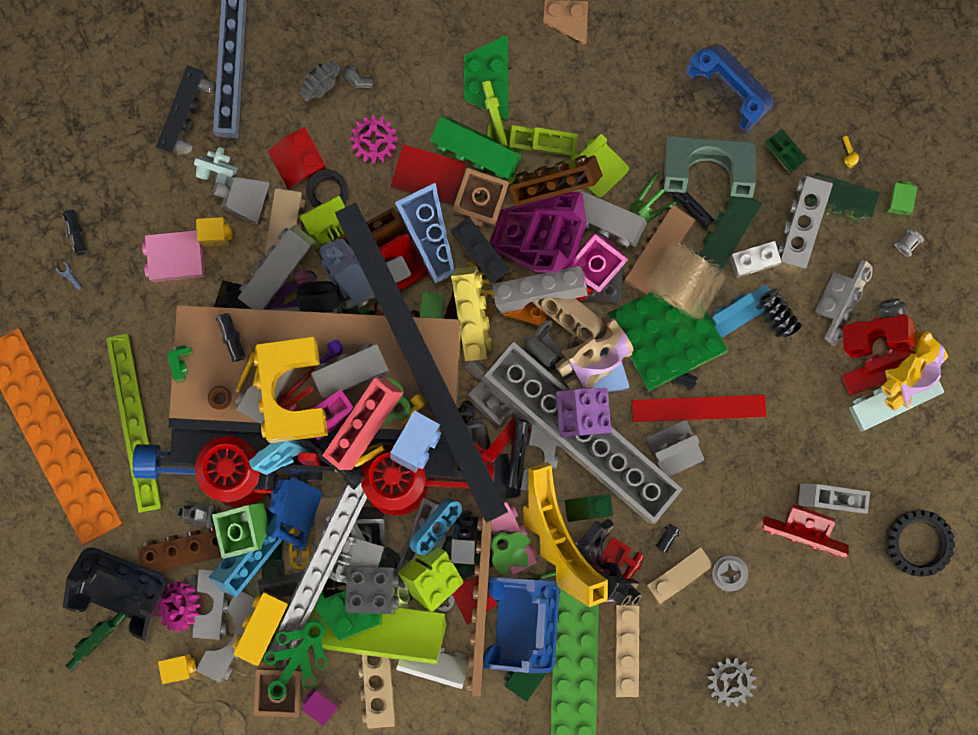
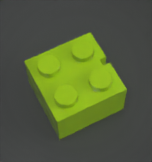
[398,546,464,612]

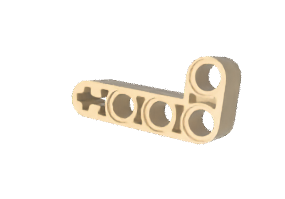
[532,298,605,355]

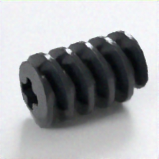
[756,288,802,338]

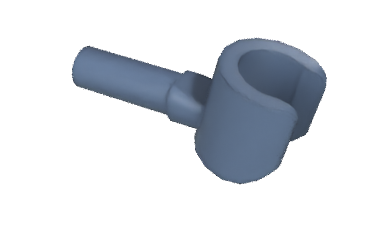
[56,262,83,291]

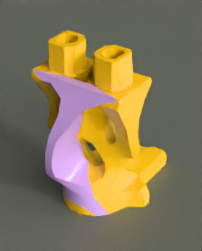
[881,329,948,411]

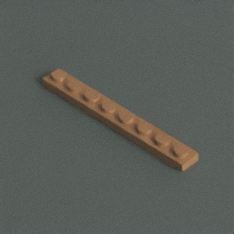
[467,517,492,697]

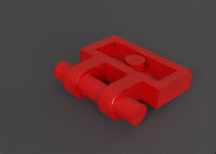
[602,537,645,579]

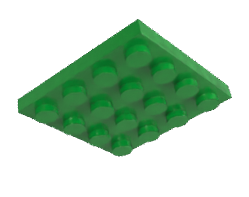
[607,283,728,392]

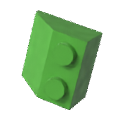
[212,503,269,559]

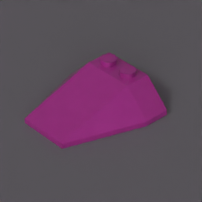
[489,192,587,273]

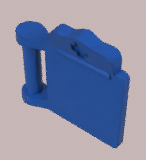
[266,477,322,551]

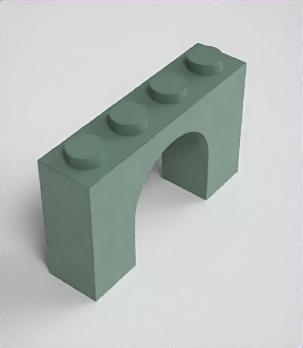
[664,136,756,198]

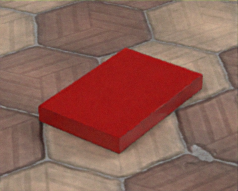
[391,144,467,206]

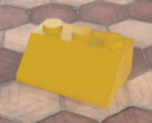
[232,591,289,666]

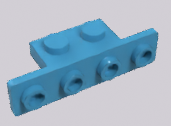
[711,285,770,338]

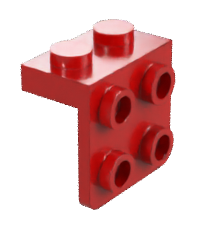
[378,234,429,290]

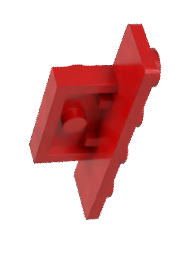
[842,349,916,396]
[762,504,849,558]

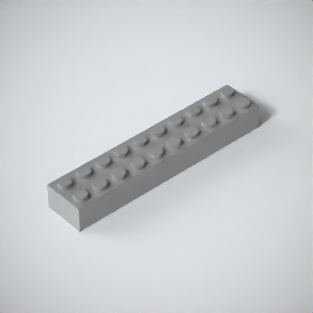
[480,342,683,524]

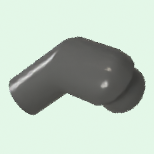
[343,65,373,88]

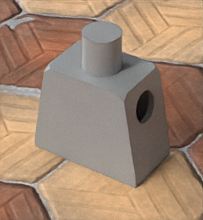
[213,177,269,224]

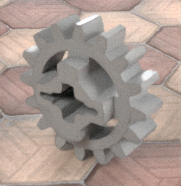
[707,657,756,707]

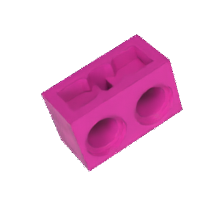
[313,390,354,440]

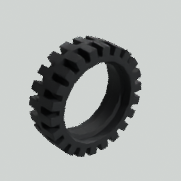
[886,510,955,577]

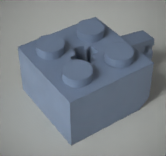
[319,239,373,304]

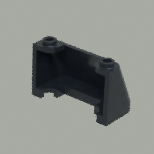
[63,547,166,642]

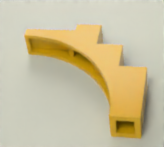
[523,462,608,607]

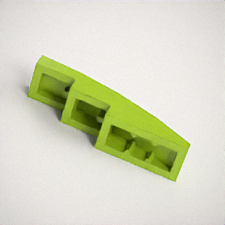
[486,123,578,156]

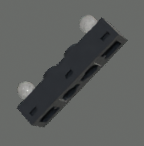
[156,65,216,157]

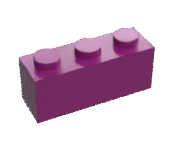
[302,686,342,726]

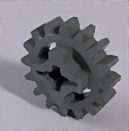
[299,60,341,101]

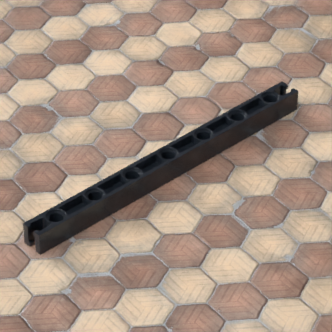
[335,202,508,523]

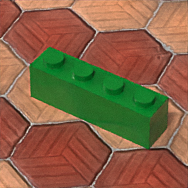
[430,116,524,180]

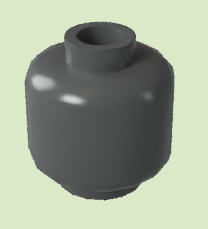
[878,298,909,319]

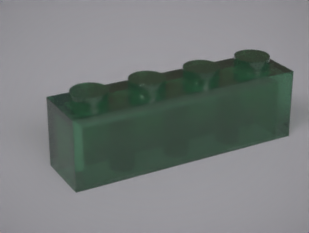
[695,196,762,282]

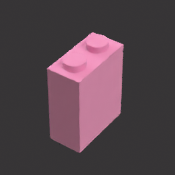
[142,230,205,282]

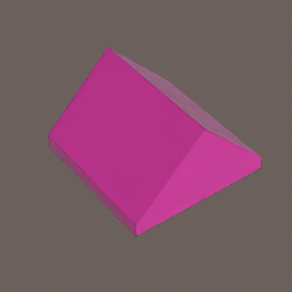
[566,233,628,293]

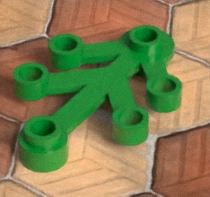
[264,619,329,699]

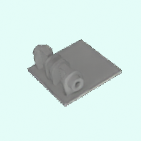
[328,536,384,584]

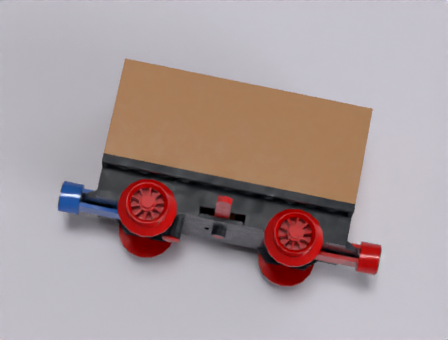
[132,305,495,516]

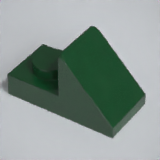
[261,540,285,579]

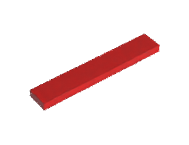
[631,395,767,423]

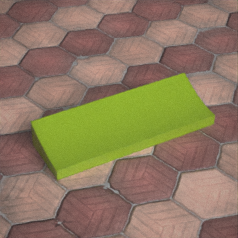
[308,607,446,665]

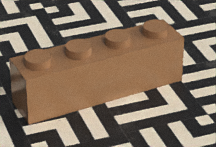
[623,206,695,295]

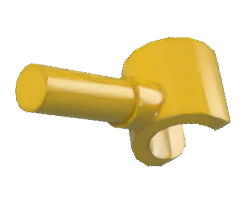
[843,136,859,168]
[402,394,426,425]

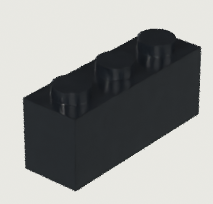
[451,217,510,286]

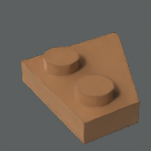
[543,0,588,45]

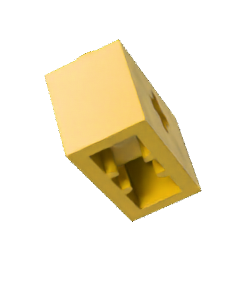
[196,217,233,247]
[158,653,198,684]

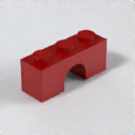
[843,314,916,358]

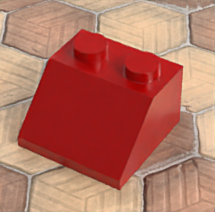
[268,127,327,190]

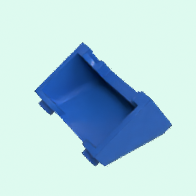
[685,44,774,133]
[483,577,559,673]

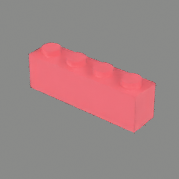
[322,378,404,470]

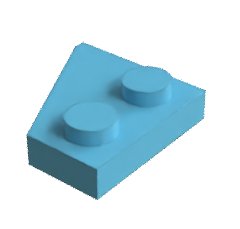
[249,440,313,475]

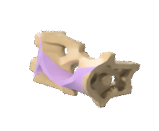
[555,316,634,390]

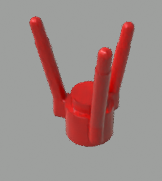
[277,366,320,411]

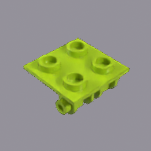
[300,195,345,249]

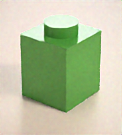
[887,180,917,216]
[420,292,445,319]

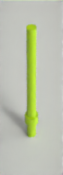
[482,81,520,211]

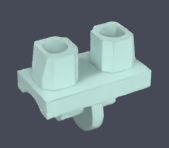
[194,147,238,185]

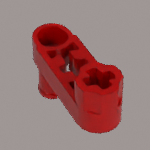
[474,417,531,462]

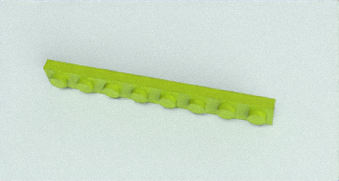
[106,333,162,513]

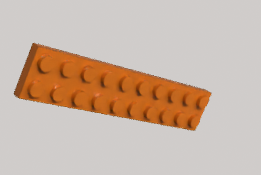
[0,328,123,545]

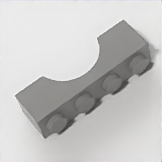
[492,266,588,314]
[196,590,256,683]

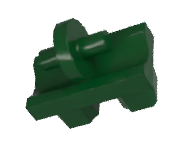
[764,129,807,174]

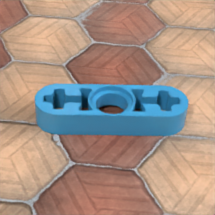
[410,498,462,556]

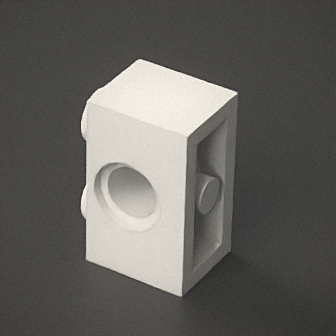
[729,241,781,278]

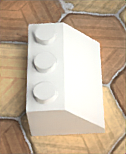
[396,647,469,689]

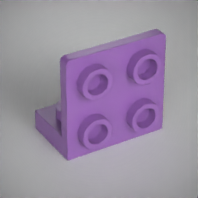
[556,388,612,437]

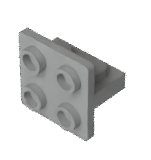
[646,420,704,477]

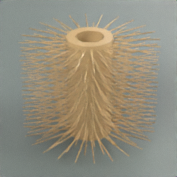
[645,242,727,319]

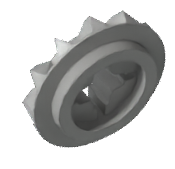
[712,556,748,592]

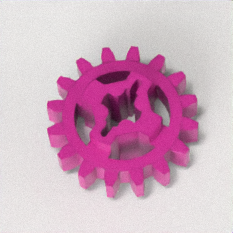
[350,115,398,164]
[157,582,200,631]

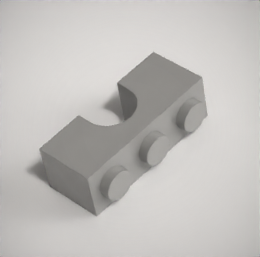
[520,424,560,491]
[192,569,230,640]

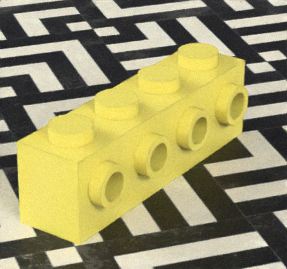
[451,266,493,361]

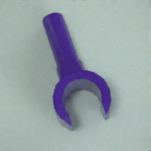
[315,340,343,367]

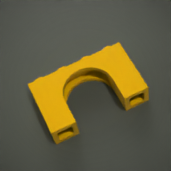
[253,337,328,443]

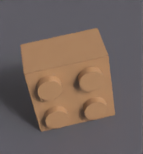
[253,668,303,717]

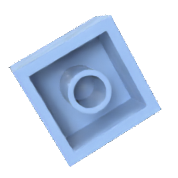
[390,411,441,473]

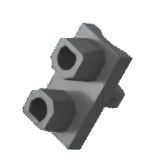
[177,501,217,528]

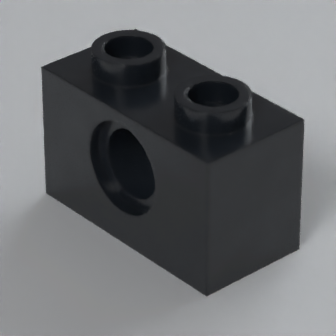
[451,515,478,564]

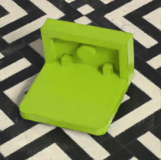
[570,133,629,198]

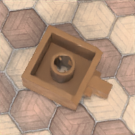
[453,168,509,228]

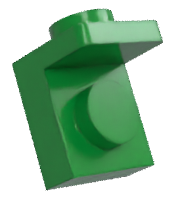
[167,345,193,384]

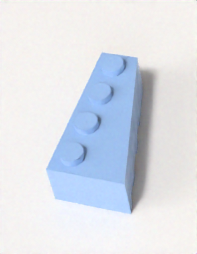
[395,183,455,285]

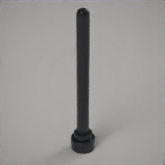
[297,438,365,490]

